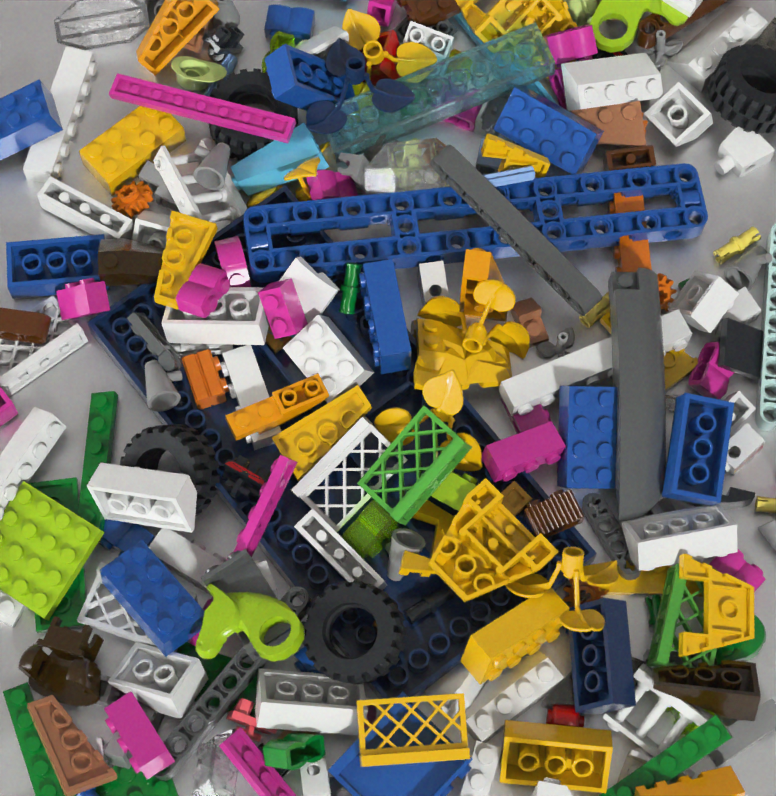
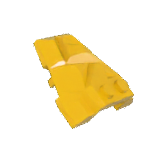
[473,0,577,79]
[411,318,512,390]
[428,478,559,602]

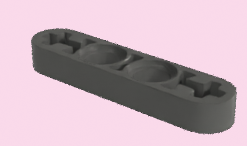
[582,493,641,580]

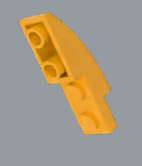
[225,373,329,441]

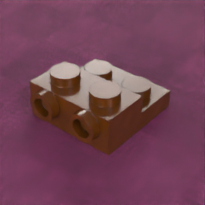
[396,0,460,28]

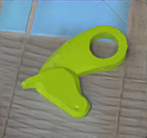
[590,0,688,53]
[195,584,304,662]

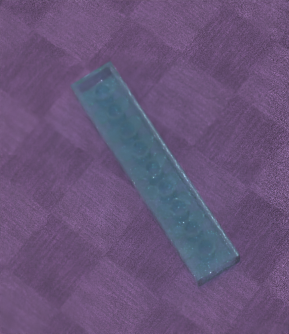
[323,22,555,164]

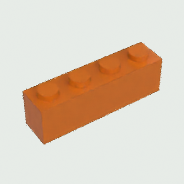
[608,193,652,272]

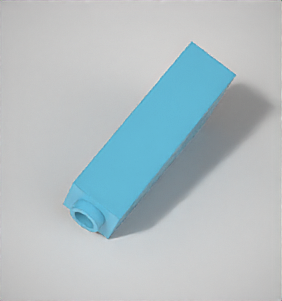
[231,123,329,196]

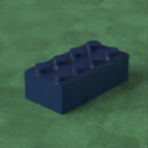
[568,598,636,715]

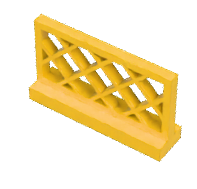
[356,693,470,767]

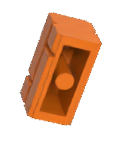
[181,349,229,410]

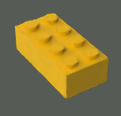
[79,106,186,196]
[460,587,570,684]
[500,720,613,793]

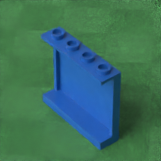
[328,692,473,796]

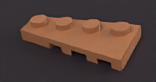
[569,101,646,147]
[27,695,117,796]

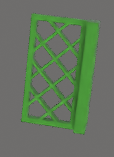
[357,406,472,525]
[646,563,717,668]

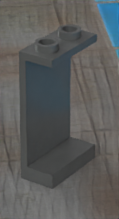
[201,549,291,661]

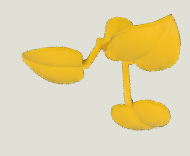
[342,9,437,119]
[246,142,329,208]
[417,279,530,359]
[374,369,483,471]
[505,547,618,632]

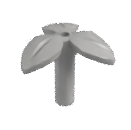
[647,30,683,68]
[536,327,575,359]

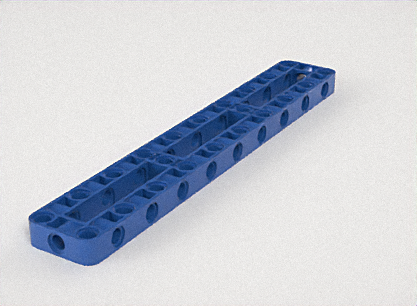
[243,163,708,283]

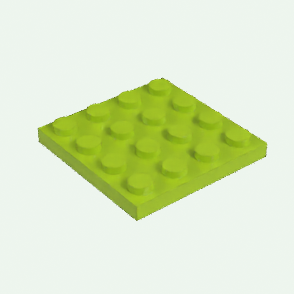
[0,481,105,621]

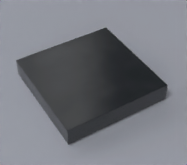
[718,318,763,379]

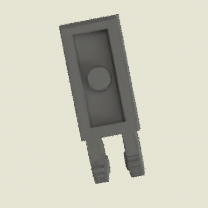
[127,313,183,371]

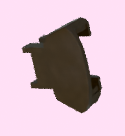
[18,616,104,706]

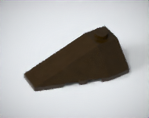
[98,238,165,286]
[652,660,761,721]

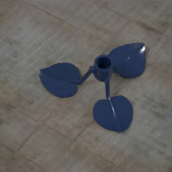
[306,38,415,134]

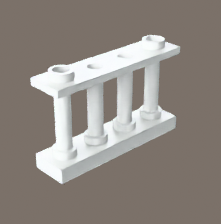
[153,138,248,223]
[602,663,729,779]

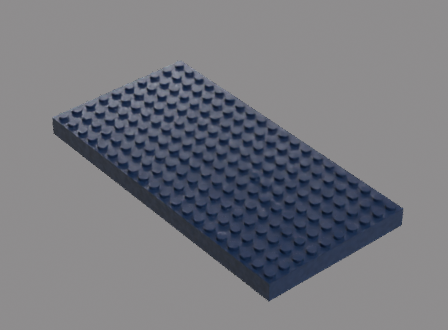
[87,185,597,707]

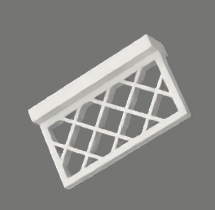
[0,295,88,397]
[291,417,408,532]
[77,562,198,652]

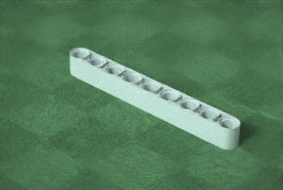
[755,223,776,431]

